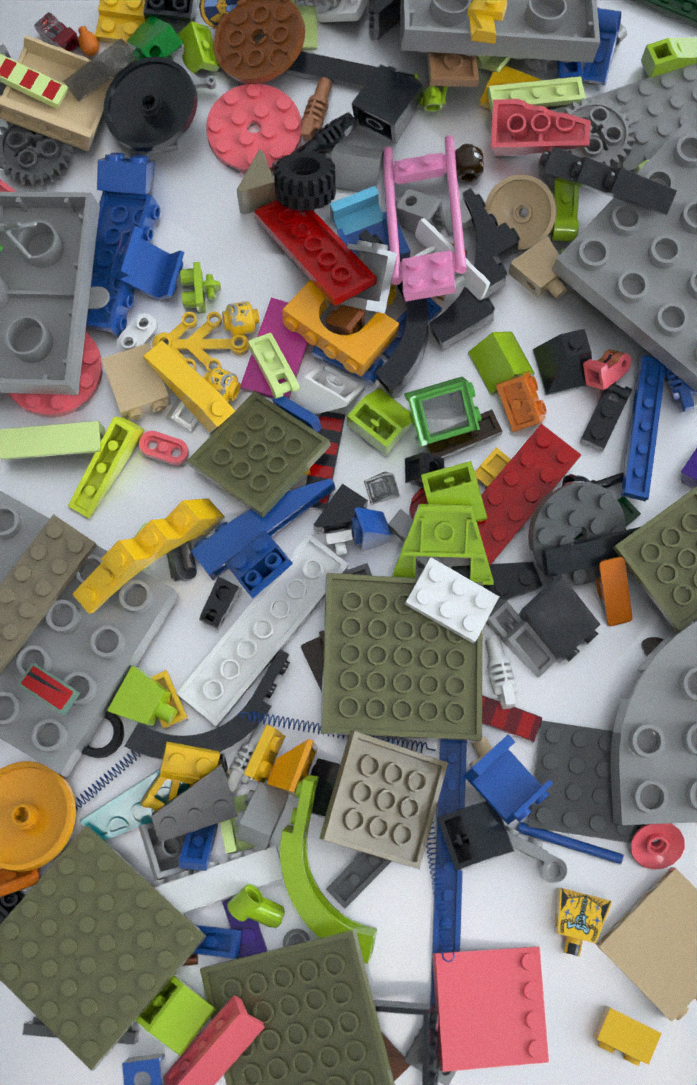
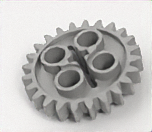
[564,96,635,168]

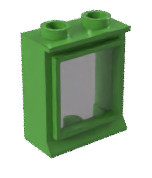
[404,376,481,447]

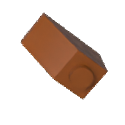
[325,305,365,335]

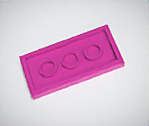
[240,297,308,399]

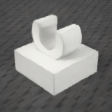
[324,527,353,555]

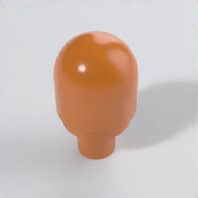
[78,26,100,57]

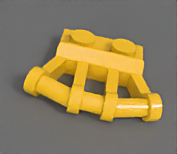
[140,741,220,811]

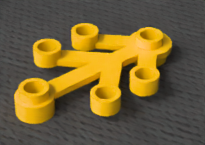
[152,311,249,373]

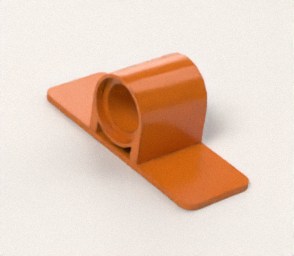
[595,556,633,626]

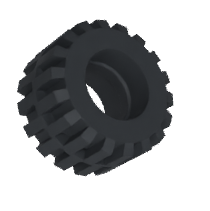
[274,151,336,211]

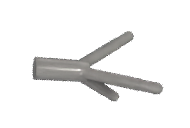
[0,222,37,259]

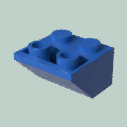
[97,153,155,195]
[226,530,293,598]

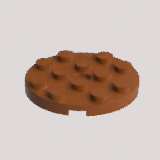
[214,0,305,84]

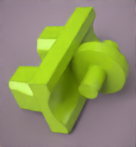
[180,262,221,313]

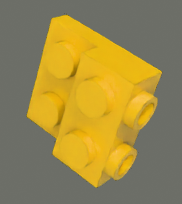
[95,0,149,46]

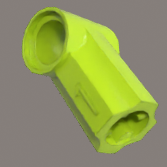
[227,884,285,929]

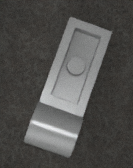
[505,825,567,883]

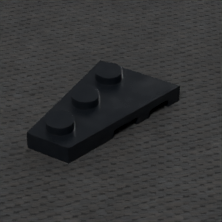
[451,562,543,601]

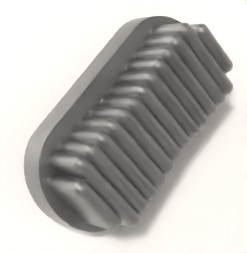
[166,541,197,582]

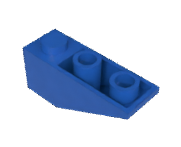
[351,507,392,552]

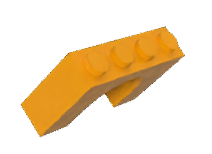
[283,280,399,377]

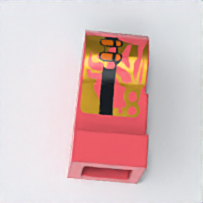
[583,349,631,390]

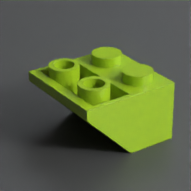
[347,388,413,456]
[421,461,488,522]
[136,975,216,1056]

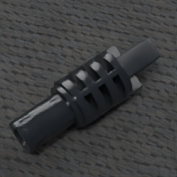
[296,112,358,153]

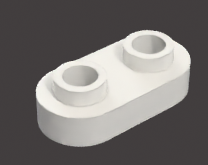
[116,313,158,353]

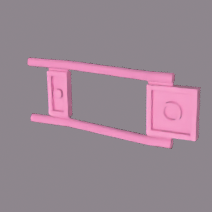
[383,135,466,302]

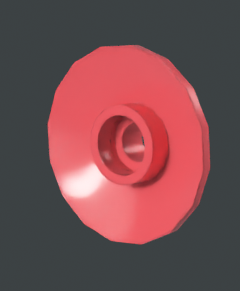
[631,823,685,869]

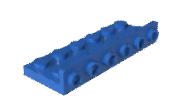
[86,191,160,338]

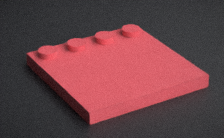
[432,947,549,1072]

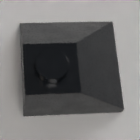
[532,329,592,396]

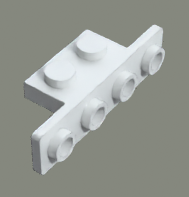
[415,218,490,300]

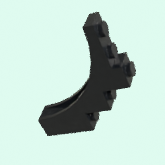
[538,146,677,215]
[429,188,520,351]

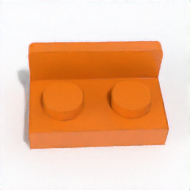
[496,371,547,432]

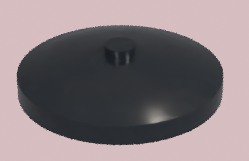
[103,57,198,152]

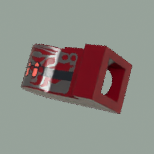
[34,12,80,53]

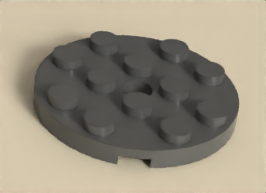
[528,481,626,585]

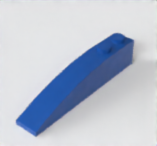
[191,478,336,580]

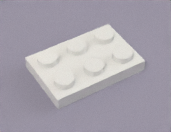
[405,557,499,643]

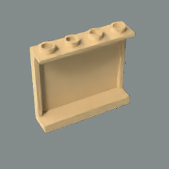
[0,35,118,151]
[595,867,697,1022]

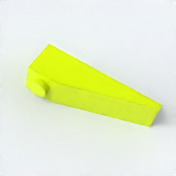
[68,417,145,519]

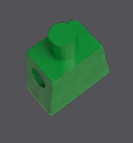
[124,16,183,65]

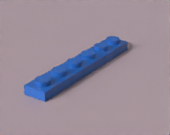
[621,355,666,502]

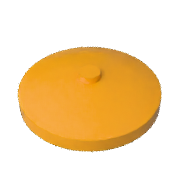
[0,761,76,872]

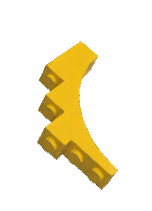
[72,498,225,614]

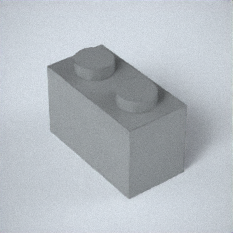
[234,781,289,850]

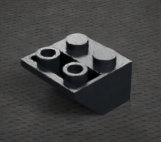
[143,0,199,20]
[369,0,401,40]
[437,801,514,871]

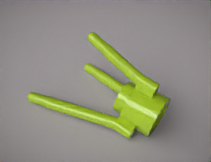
[414,73,448,111]

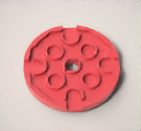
[206,84,302,174]
[9,332,103,417]

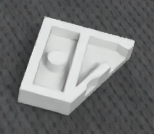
[316,0,369,23]

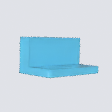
[330,186,383,235]

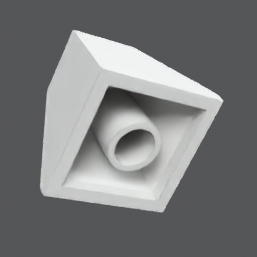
[294,361,366,414]

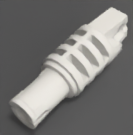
[485,636,517,710]
[227,722,266,794]

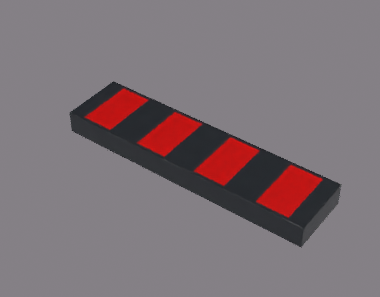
[306,411,345,511]

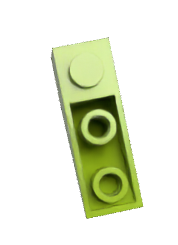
[641,38,697,78]

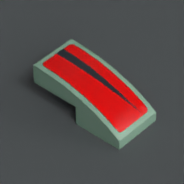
[17,662,80,716]

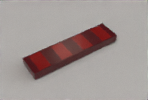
[482,695,542,743]

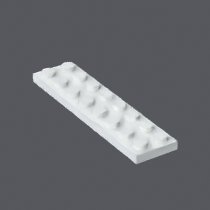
[176,533,349,727]

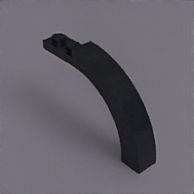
[358,229,429,398]
[125,649,290,759]

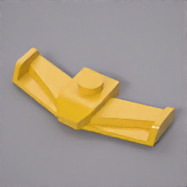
[467,0,507,44]

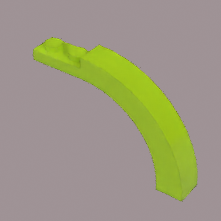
[280,775,377,963]

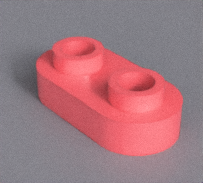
[139,431,189,466]

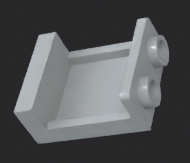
[340,240,397,314]

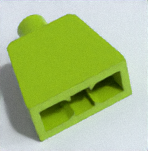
[107,666,177,726]

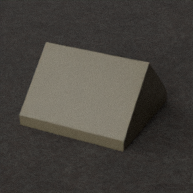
[237,150,276,215]

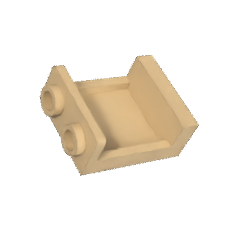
[102,343,171,421]

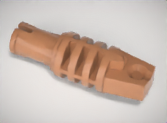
[300,77,333,142]

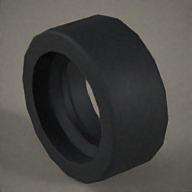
[82,711,124,758]

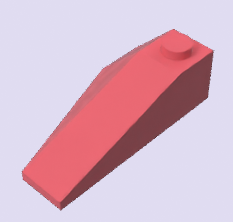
[491,99,591,157]

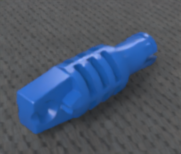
[665,368,696,412]

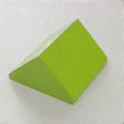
[468,331,535,395]

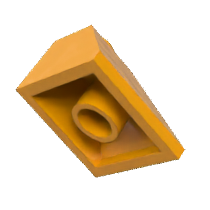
[265,739,318,796]

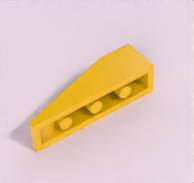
[143,341,235,433]

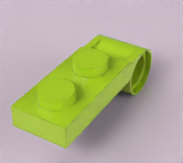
[551,180,579,242]

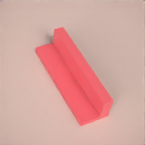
[163,995,264,1085]

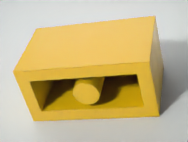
[592,1006,662,1066]

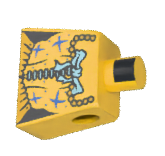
[554,888,612,957]

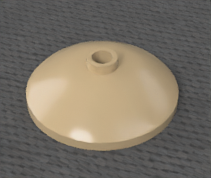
[484,174,557,250]

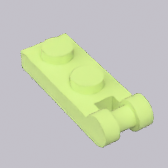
[248,333,300,399]

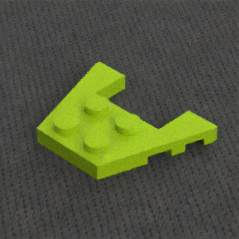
[392,504,494,585]

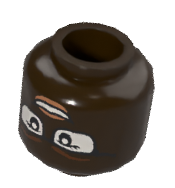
[455,144,484,182]

